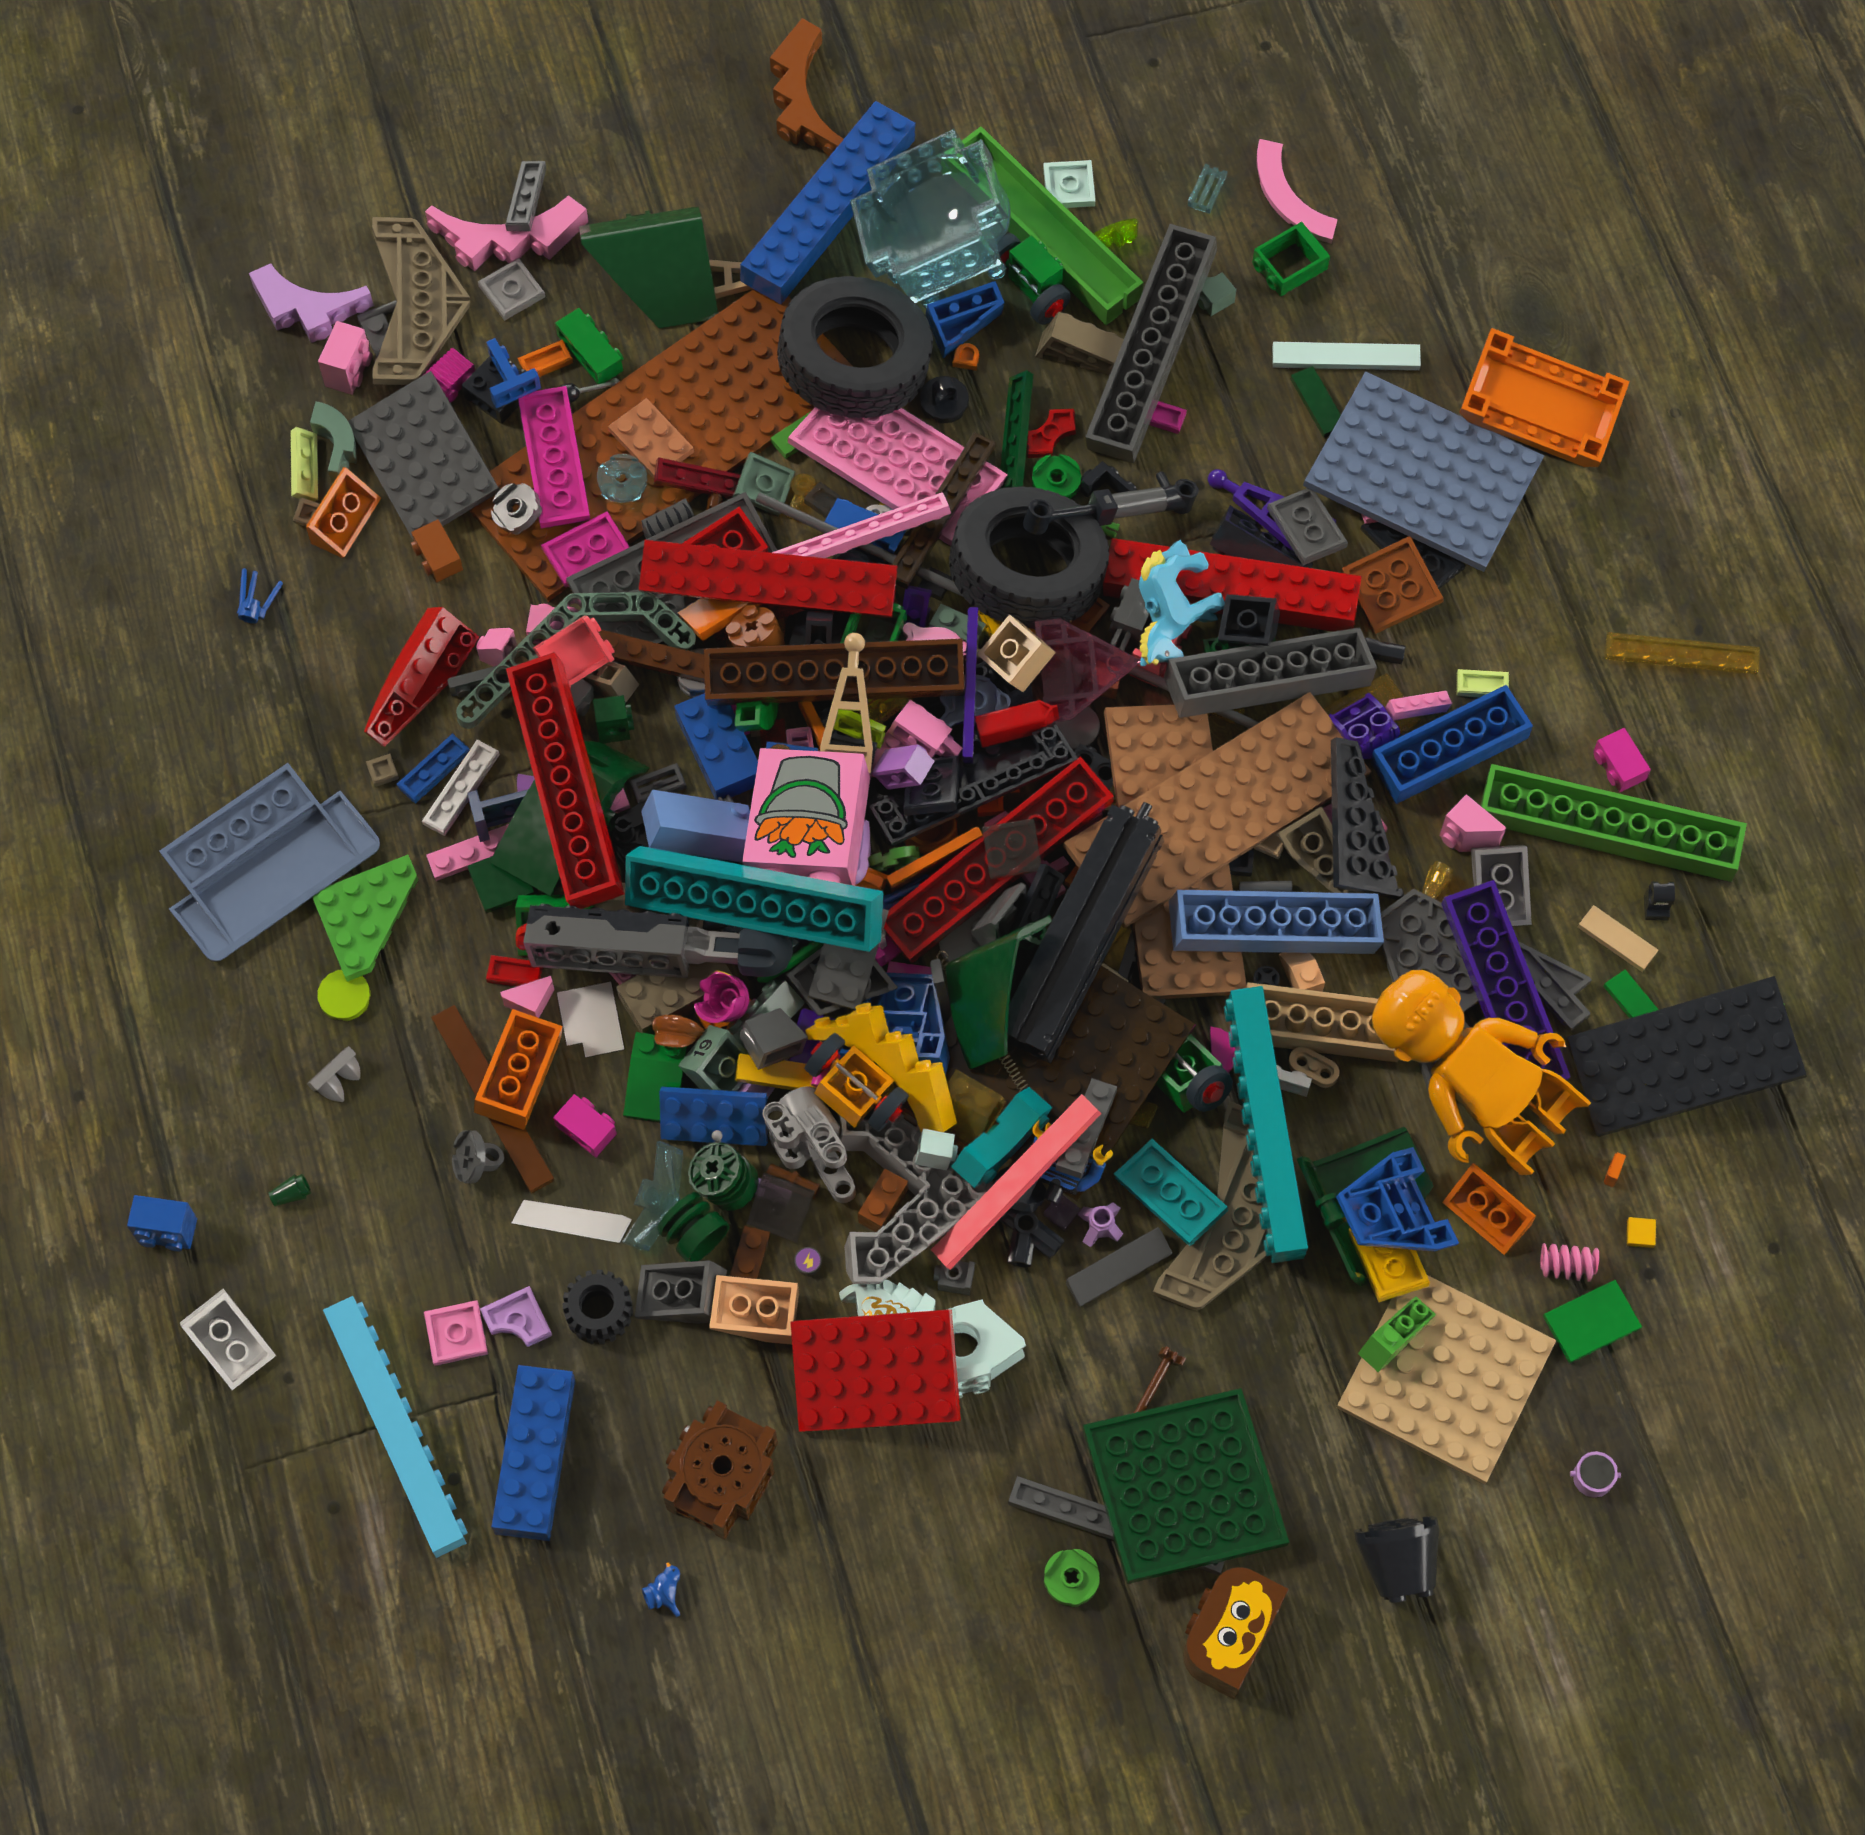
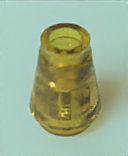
[1422,861,1453,900]

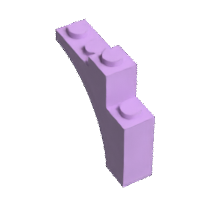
[249,264,374,343]

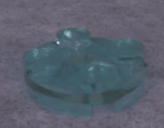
[597,454,647,503]

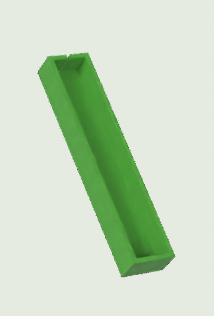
[945,127,1144,325]

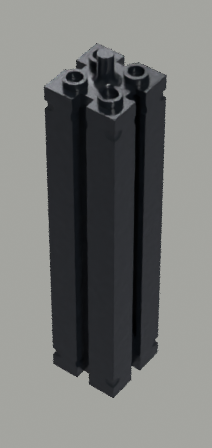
[1007,802,1164,1064]

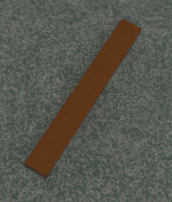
[431,1005,555,1194]

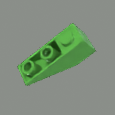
[1358,1296,1436,1372]

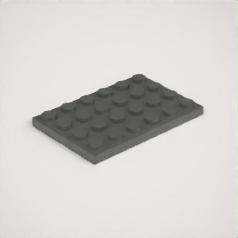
[348,371,500,539]

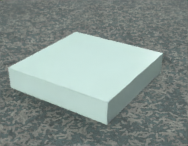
[1043,160,1095,208]

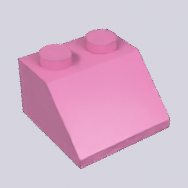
[1439,794,1506,852]

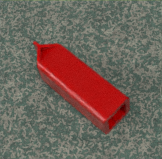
[975,700,1060,748]

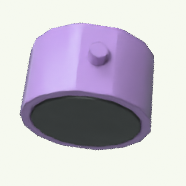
[1570,1451,1621,1498]

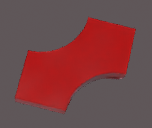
[1027,409,1076,458]

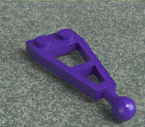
[1208,469,1336,550]

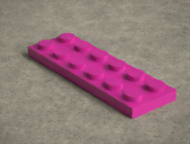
[518,386,590,528]

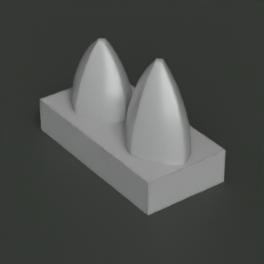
[307,1046,361,1102]

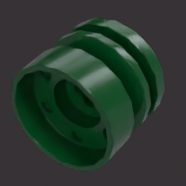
[688,1142,759,1211]
[657,1192,729,1262]

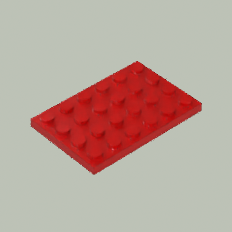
[790,1309,961,1432]

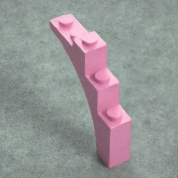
[425,195,588,271]

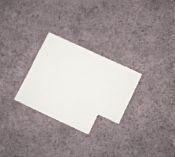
[557,982,624,1057]

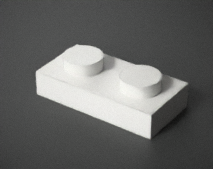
[1276,1065,1312,1097]

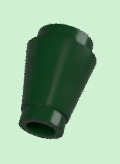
[269,1174,311,1207]

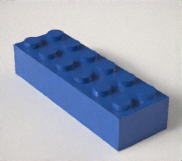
[1370,685,1533,804]
[491,1365,575,1541]

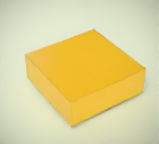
[1627,1217,1656,1248]

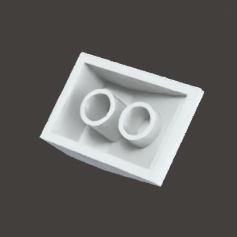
[180,1289,276,1390]

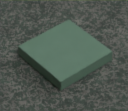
[733,452,796,517]

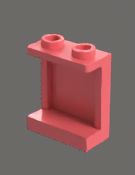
[533,615,615,688]

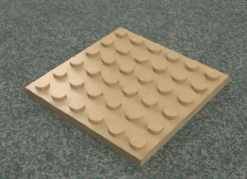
[1336,1275,1556,1484]

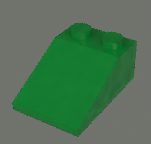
[623,1032,690,1122]

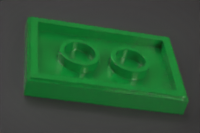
[1543,1280,1642,1364]

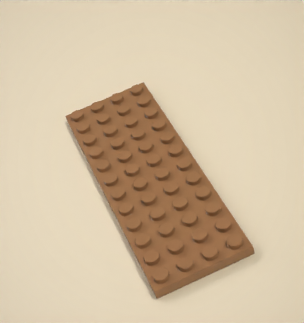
[1063,692,1371,928]
[1104,705,1247,999]

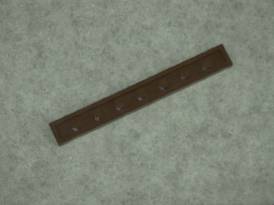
[891,432,996,589]

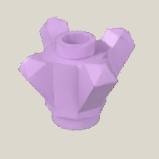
[1078,1203,1123,1247]

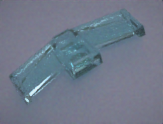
[622,1141,683,1251]

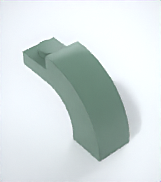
[310,401,358,483]

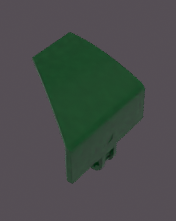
[946,915,1052,1069]
[1297,1127,1434,1286]

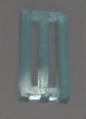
[1187,164,1228,214]

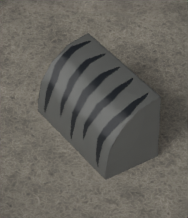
[641,498,694,539]

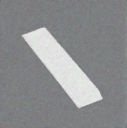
[512,1200,632,1243]

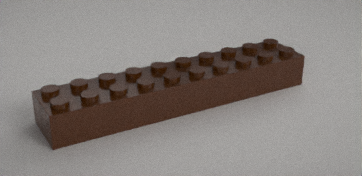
[704,639,965,706]

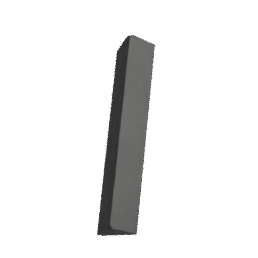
[1066,1227,1172,1307]

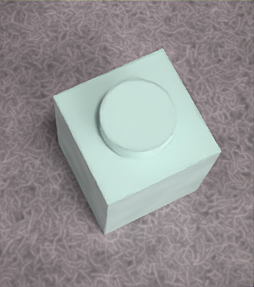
[915,1129,958,1170]

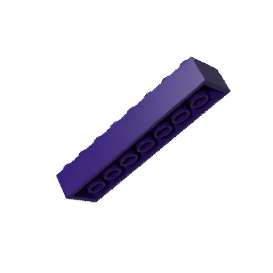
[1441,880,1571,1081]

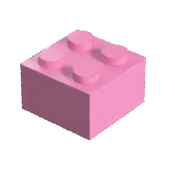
[318,321,372,395]

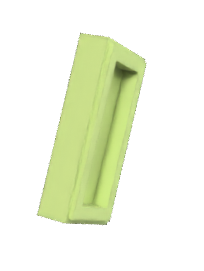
[1457,669,1509,697]

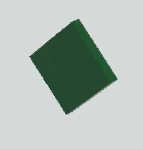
[467,856,535,914]

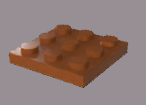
[1342,536,1444,634]

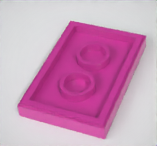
[541,511,629,588]

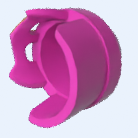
[694,970,749,1023]

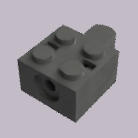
[1108,578,1152,659]

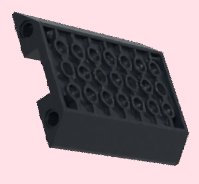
[833,661,1078,846]

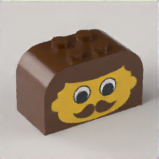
[1183,1567,1289,1700]

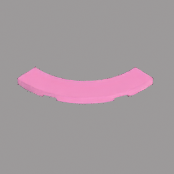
[1257,139,1337,244]

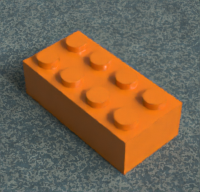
[474,1009,563,1130]

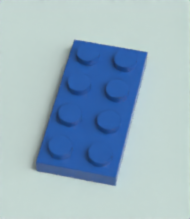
[659,1087,768,1146]

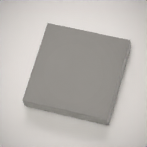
[478,258,545,321]

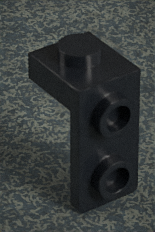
[1081,461,1137,498]

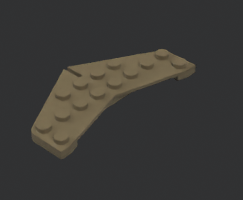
[372,217,470,385]
[1153,1101,1268,1310]

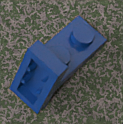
[486,338,541,408]

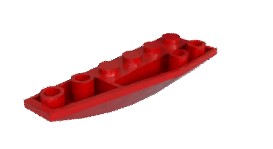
[364,607,479,747]

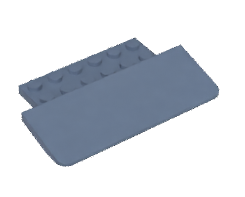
[159,763,380,962]

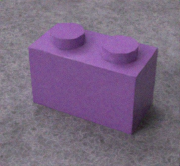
[871,744,934,790]

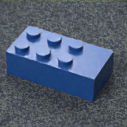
[674,693,758,800]

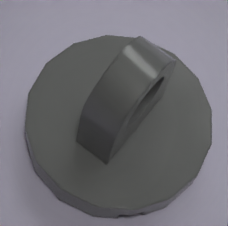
[452,1130,504,1183]

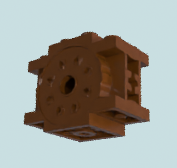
[662,1400,778,1540]

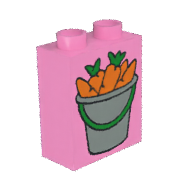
[742,748,870,886]

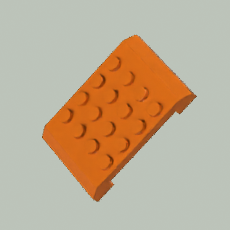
[1459,328,1630,467]

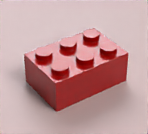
[682,506,768,552]

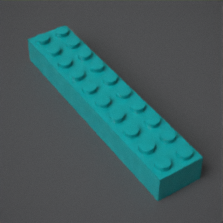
[625,846,884,952]
[1224,986,1308,1263]

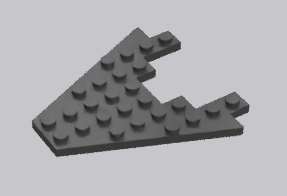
[1381,889,1592,1093]

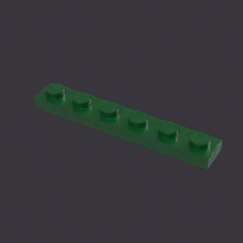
[1000,370,1034,489]

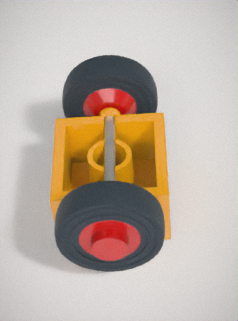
[804,1033,909,1132]

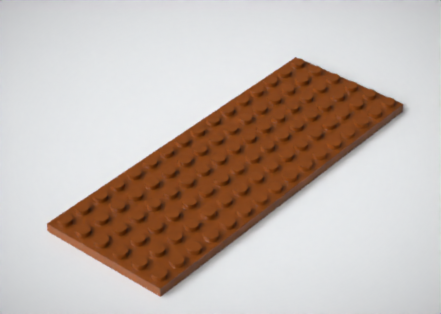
[469,289,853,602]

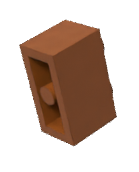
[410,519,463,583]
[858,1169,908,1232]

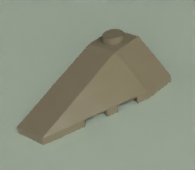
[1277,807,1360,893]

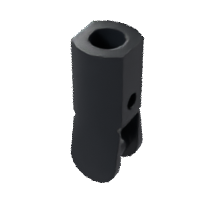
[1365,638,1406,665]

